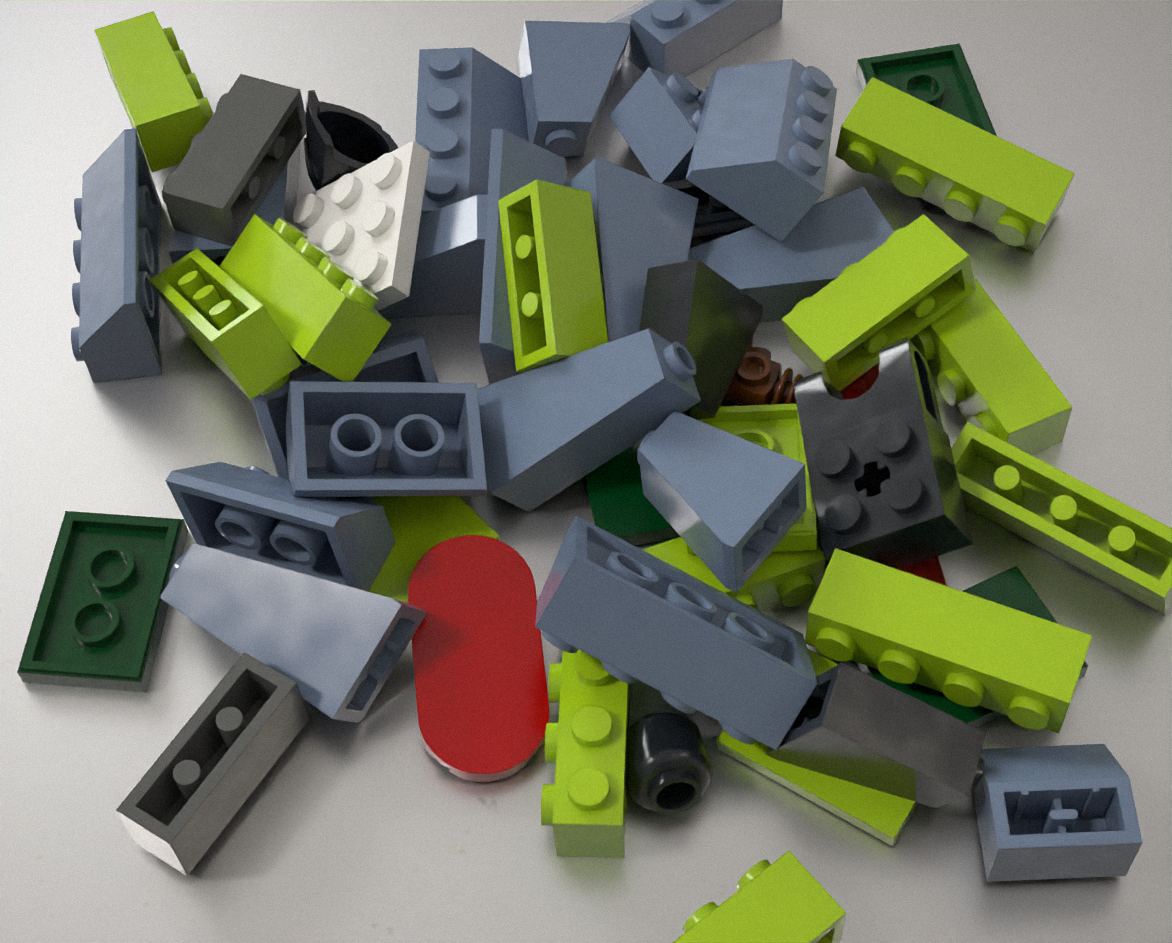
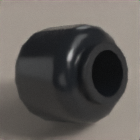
[626,712,713,814]

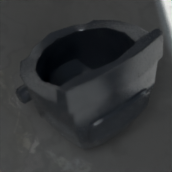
[304,90,398,191]

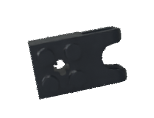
[794,337,973,569]

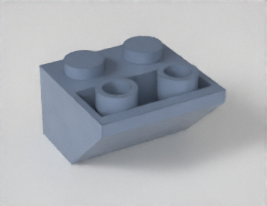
[609,67,709,183]
[973,744,1142,882]

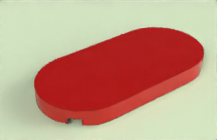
[408,535,550,782]

